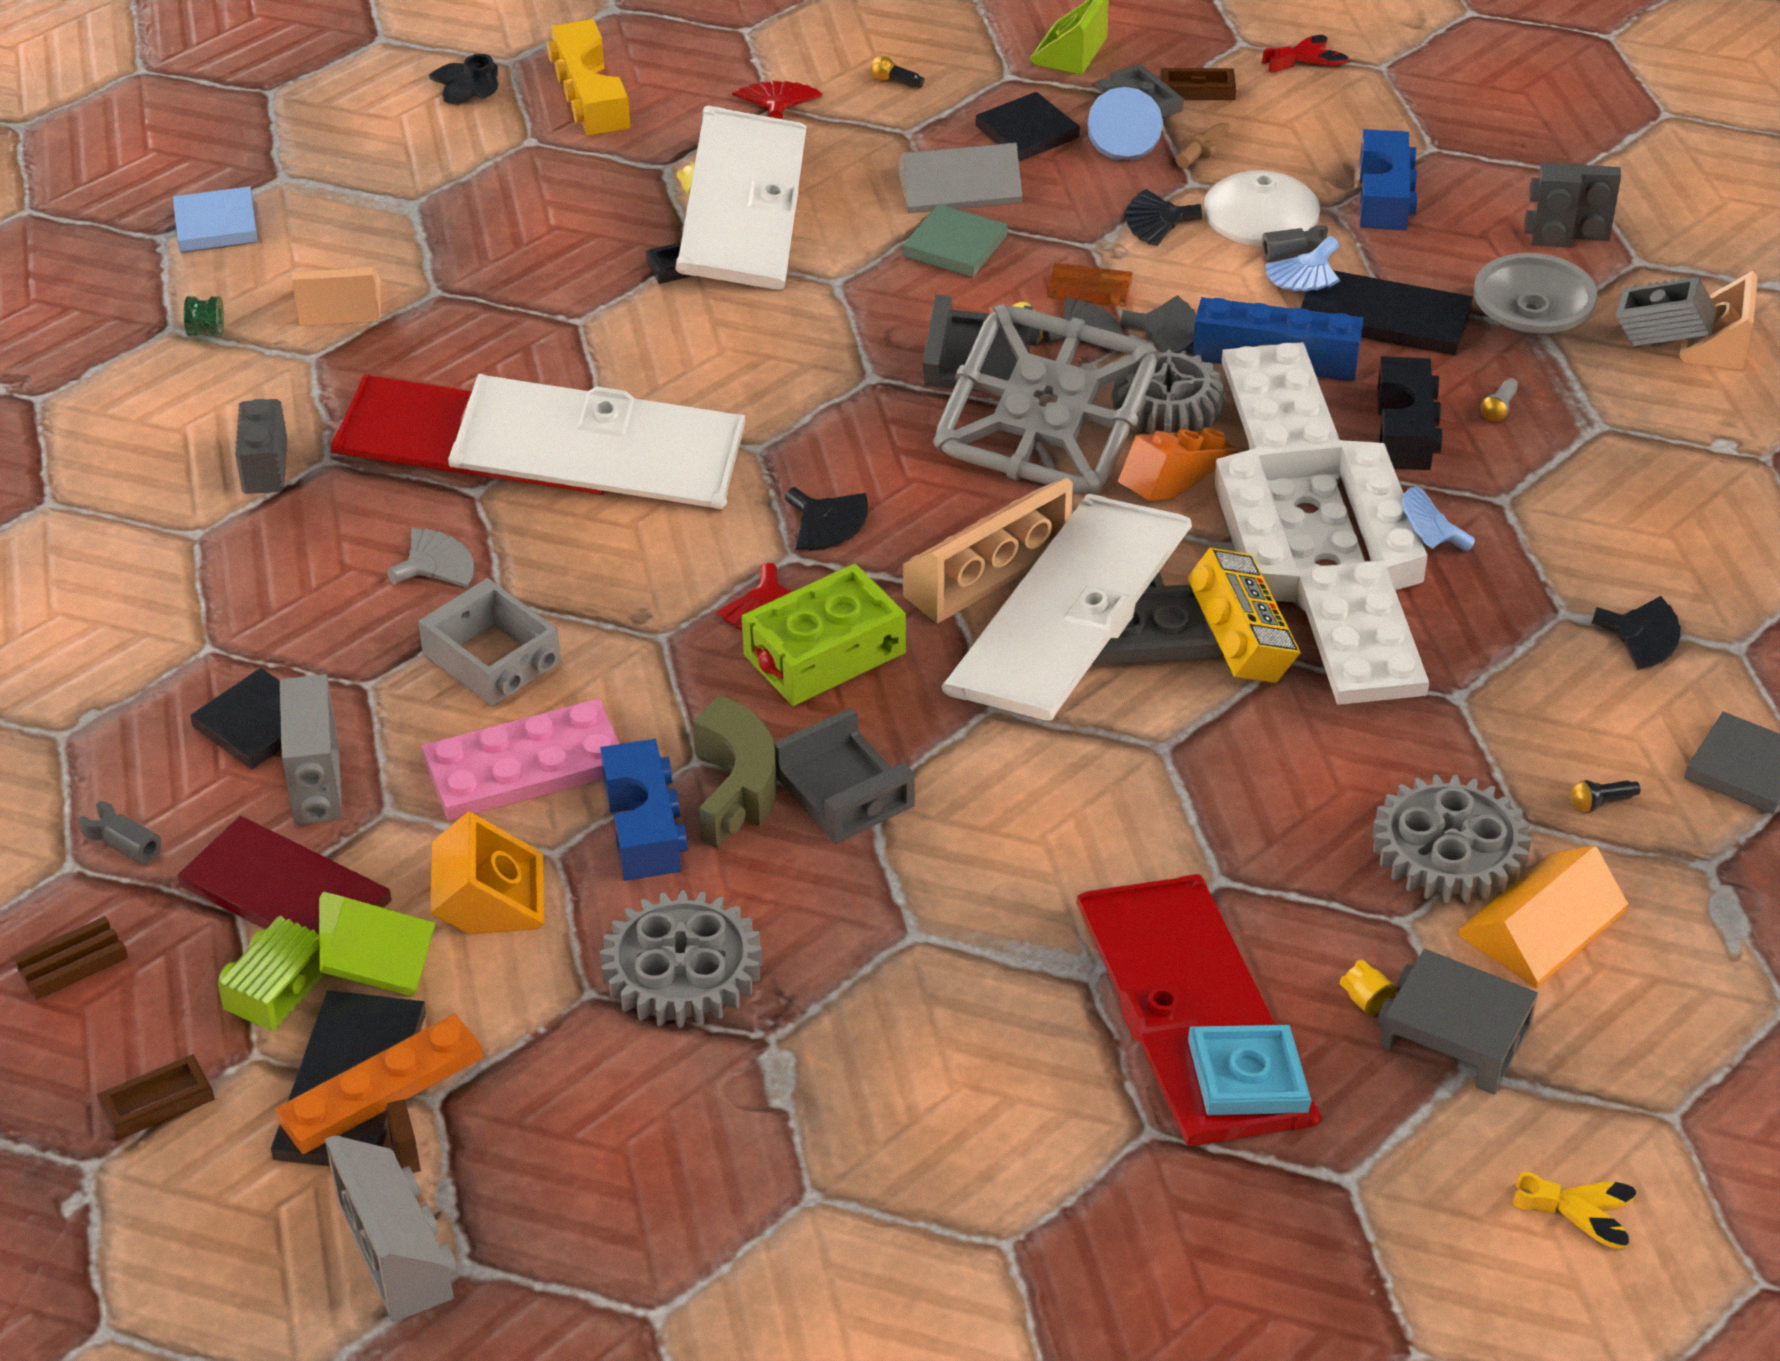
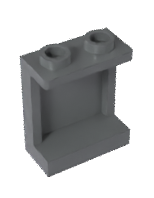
[922,295,1040,392]
[774,708,915,844]
[1377,949,1538,1095]

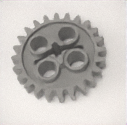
[1372,774,1531,903]
[600,890,763,1028]

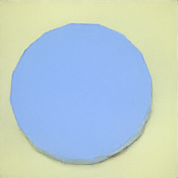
[1087,87,1163,161]

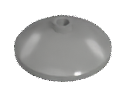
[1474,253,1597,335]

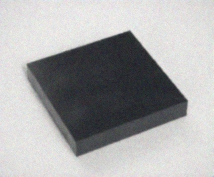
[975,91,1080,161]
[190,668,282,770]

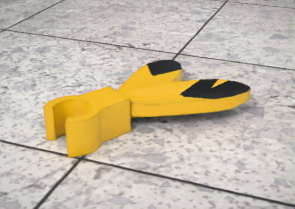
[1512,1172,1636,1249]

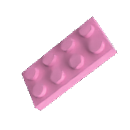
[421,698,620,821]

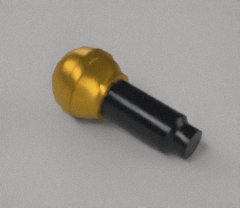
[871,56,925,88]

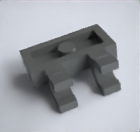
[1094,64,1184,119]

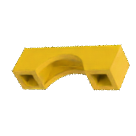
[547,19,630,136]

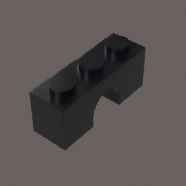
[1377,356,1442,471]

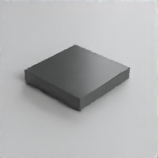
[1684,711,1780,814]

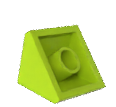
[1029,0,1109,75]
[319,892,436,997]

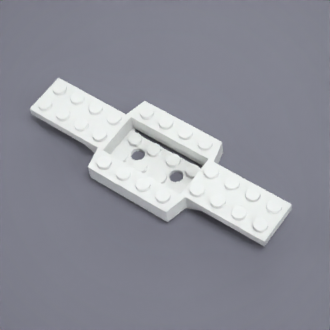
[1214,342,1429,705]

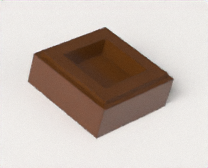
[385,1099,421,1173]

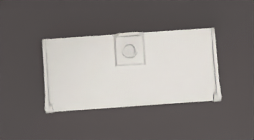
[675,106,807,290]
[448,374,745,510]
[942,494,1192,720]

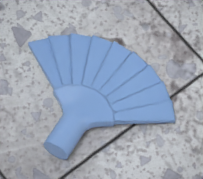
[1265,236,1340,292]
[1402,486,1475,552]

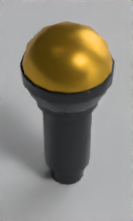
[1570,780,1641,813]

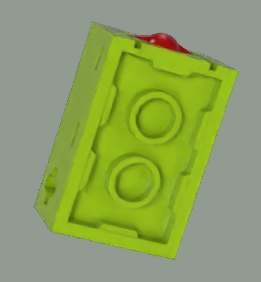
[742,563,906,706]

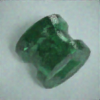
[183,296,224,336]

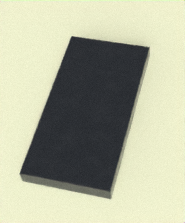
[1301,270,1473,355]
[270,990,426,1166]

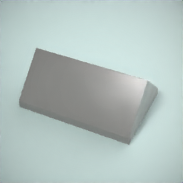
[897,143,1022,213]

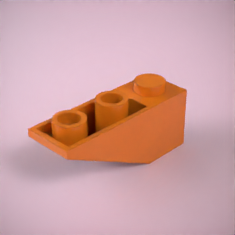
[1118,427,1240,501]

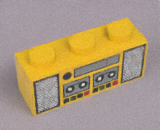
[1187,547,1301,683]

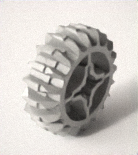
[1111,349,1224,435]

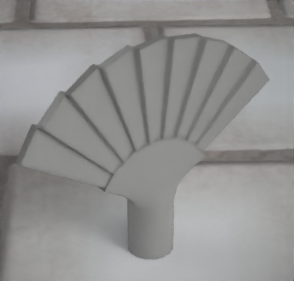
[387,527,474,588]

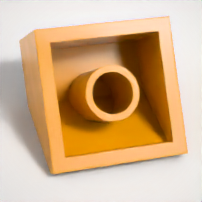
[430,811,544,934]

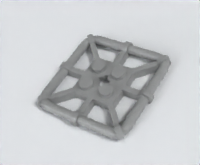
[933,304,1159,495]

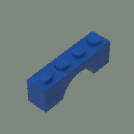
[1192,297,1364,381]

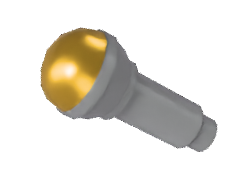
[1480,378,1518,423]

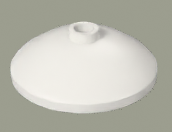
[1204,170,1320,246]

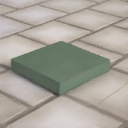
[903,204,1008,277]

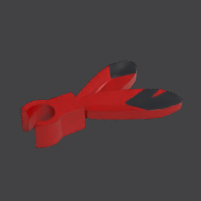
[1262,35,1349,72]

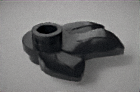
[429,54,499,104]

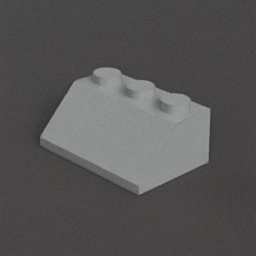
[325,1135,458,1323]

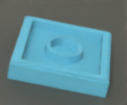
[1188,1025,1312,1115]

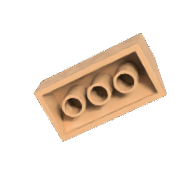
[903,478,1073,624]

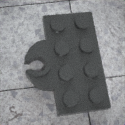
[1092,572,1222,665]

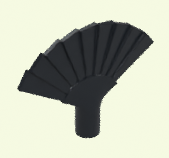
[1126,189,1202,246]
[785,487,868,551]
[1591,596,1681,670]

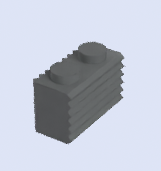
[1616,275,1717,346]
[235,399,287,494]

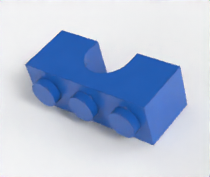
[1359,129,1417,230]
[600,739,688,881]

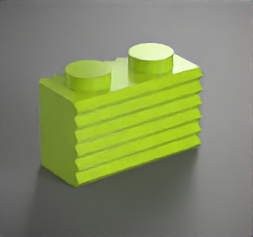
[217,916,325,1031]

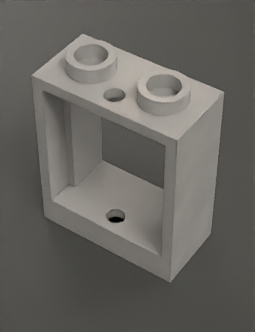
[418,578,561,706]
[280,674,342,825]

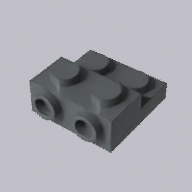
[1524,162,1621,248]

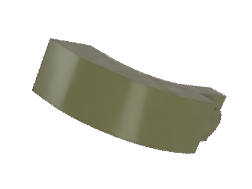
[693,694,777,848]

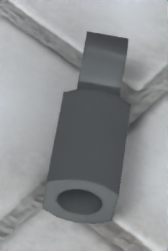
[1262,225,1328,262]
[78,801,161,866]

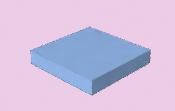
[173,186,258,252]

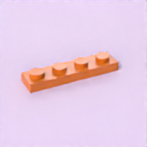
[275,1013,483,1155]

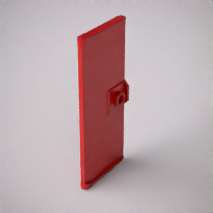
[330,374,604,495]
[1076,874,1322,1146]

